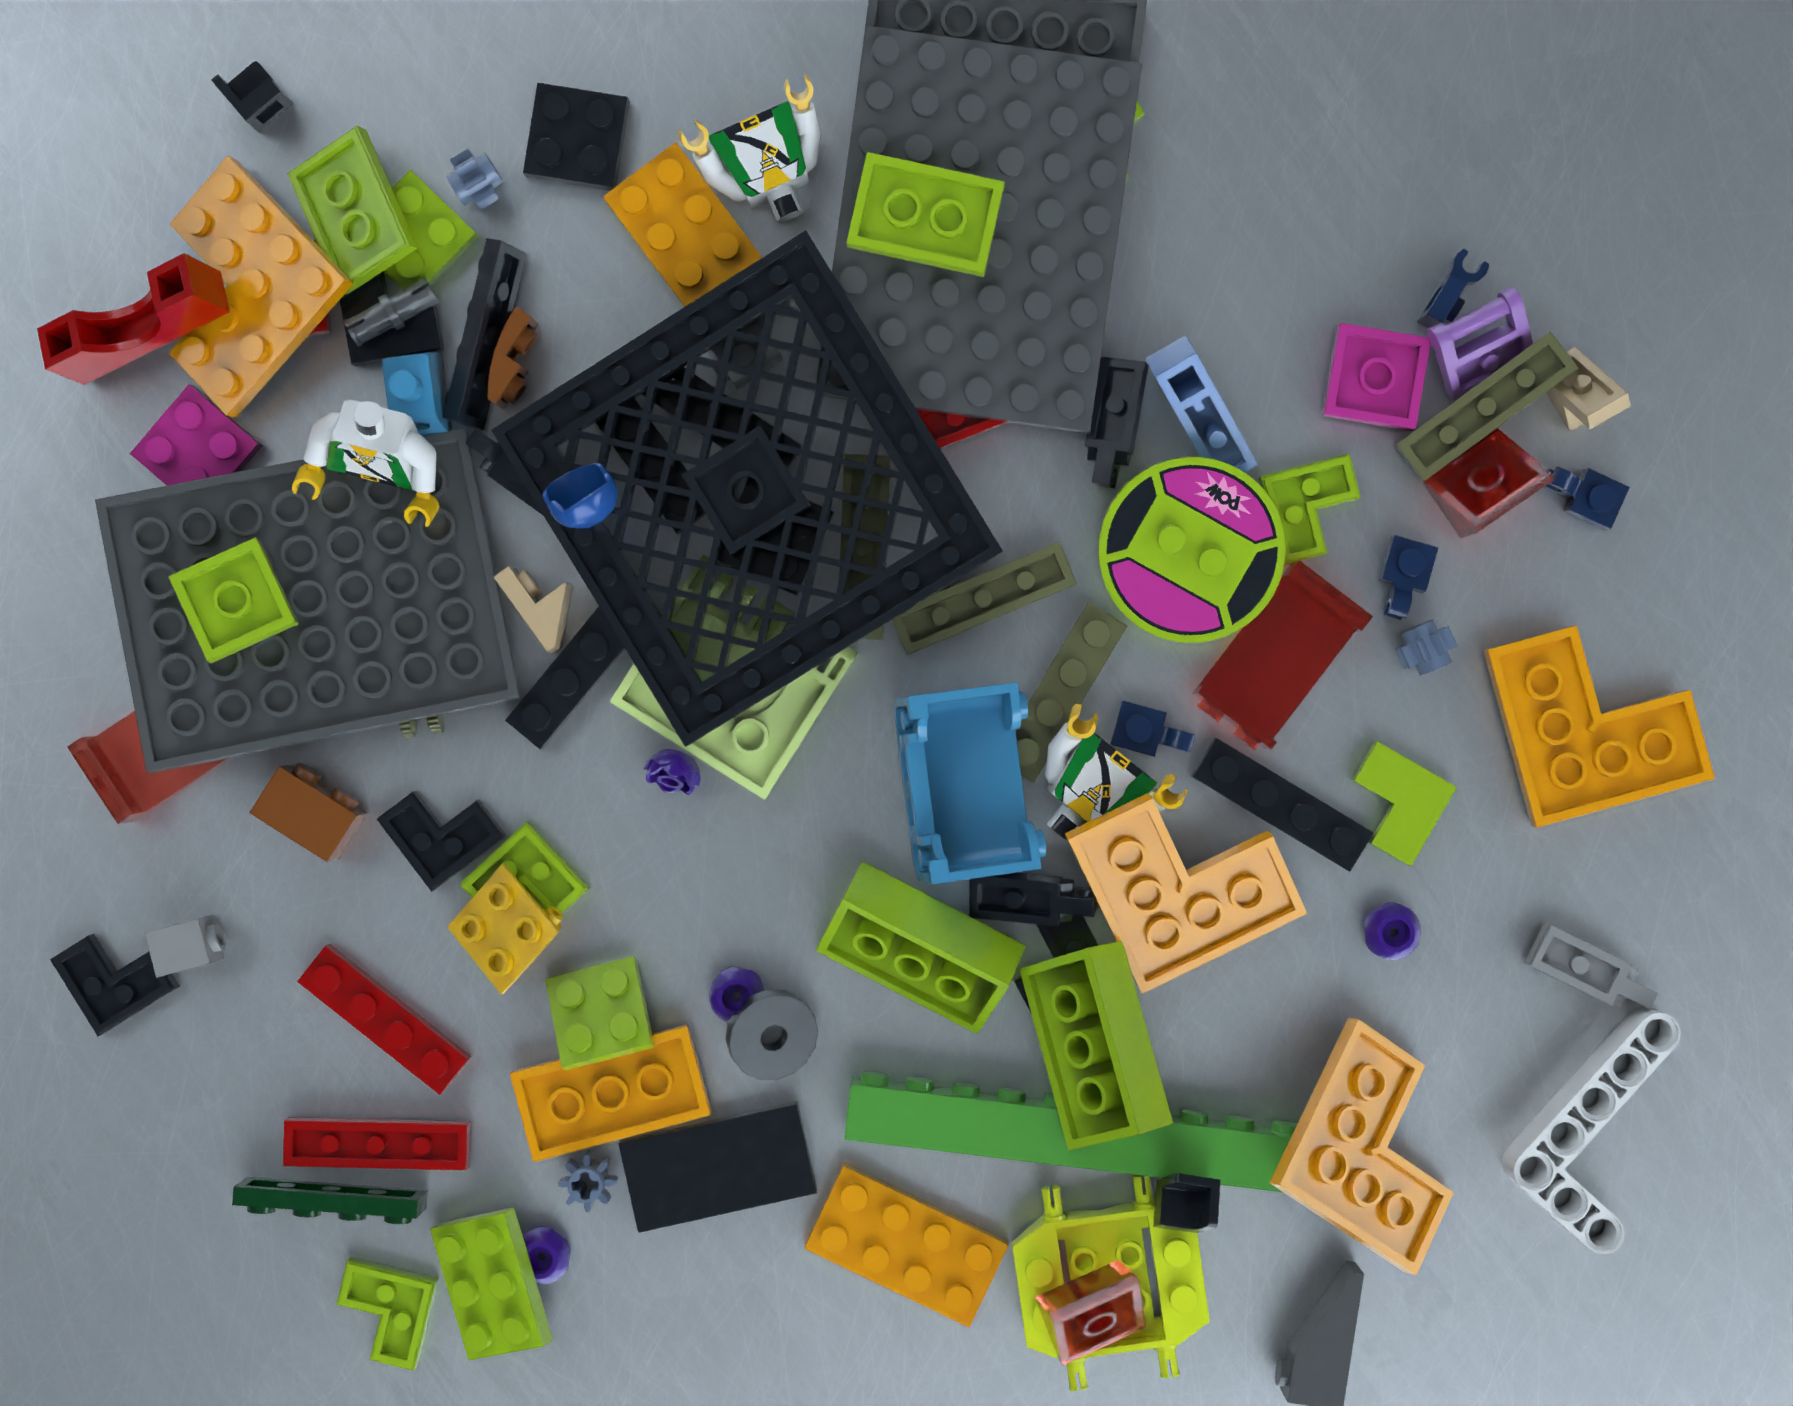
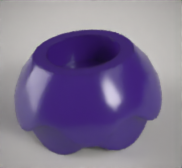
[644,749,701,795]
[1364,902,1421,960]
[709,967,765,1023]
[522,1226,571,1285]

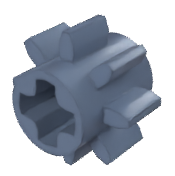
[446,149,504,210]
[1395,619,1458,676]
[558,1150,618,1212]

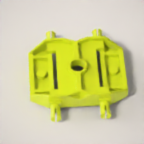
[1012,1175,1210,1391]

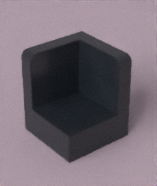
[211,61,294,133]
[1153,1173,1221,1233]

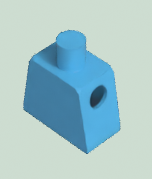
[382,352,453,436]

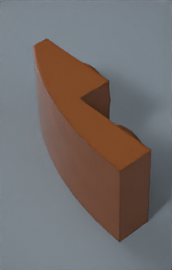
[488,307,539,410]

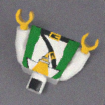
[677,74,821,223]
[292,399,440,527]
[1045,704,1188,841]

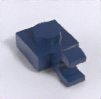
[1417,249,1489,329]
[1540,466,1630,530]
[1378,535,1438,620]
[1110,701,1195,757]

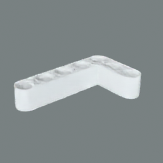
[1502,1006,1681,1255]

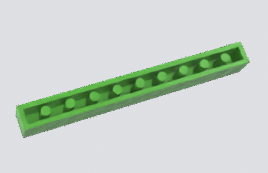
[844,1071,1297,1193]

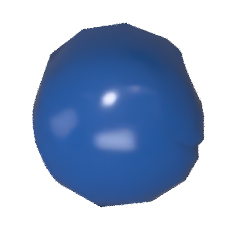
[542,463,619,529]

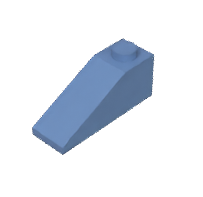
[1145,335,1258,472]

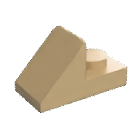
[1546,347,1631,430]
[494,566,573,653]

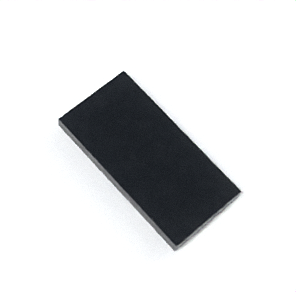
[618,1101,817,1233]

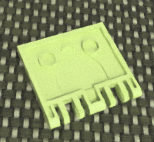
[610,555,858,800]

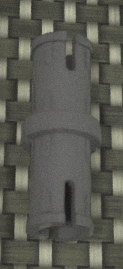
[343,276,440,347]

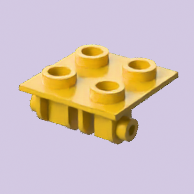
[447,864,563,995]

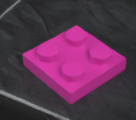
[1322,323,1431,431]
[129,384,263,485]

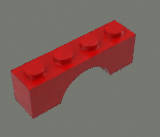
[37,253,230,385]

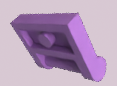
[1427,286,1533,401]

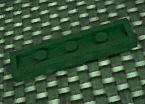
[232,1177,428,1224]

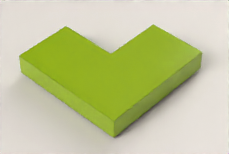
[1258,453,1361,565]
[1351,741,1457,866]
[460,821,590,914]
[336,1256,439,1371]

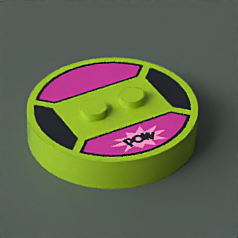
[1098,456,1286,643]

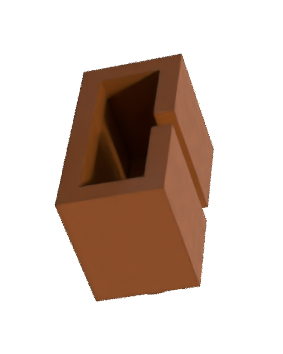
[249,762,368,862]

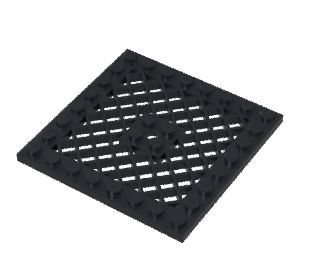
[491,230,1003,747]

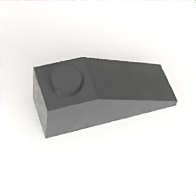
[1275,1261,1364,1406]

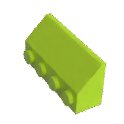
[815,861,1026,1034]
[1019,941,1173,1150]

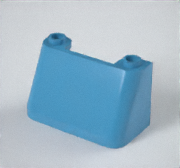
[894,682,1046,884]

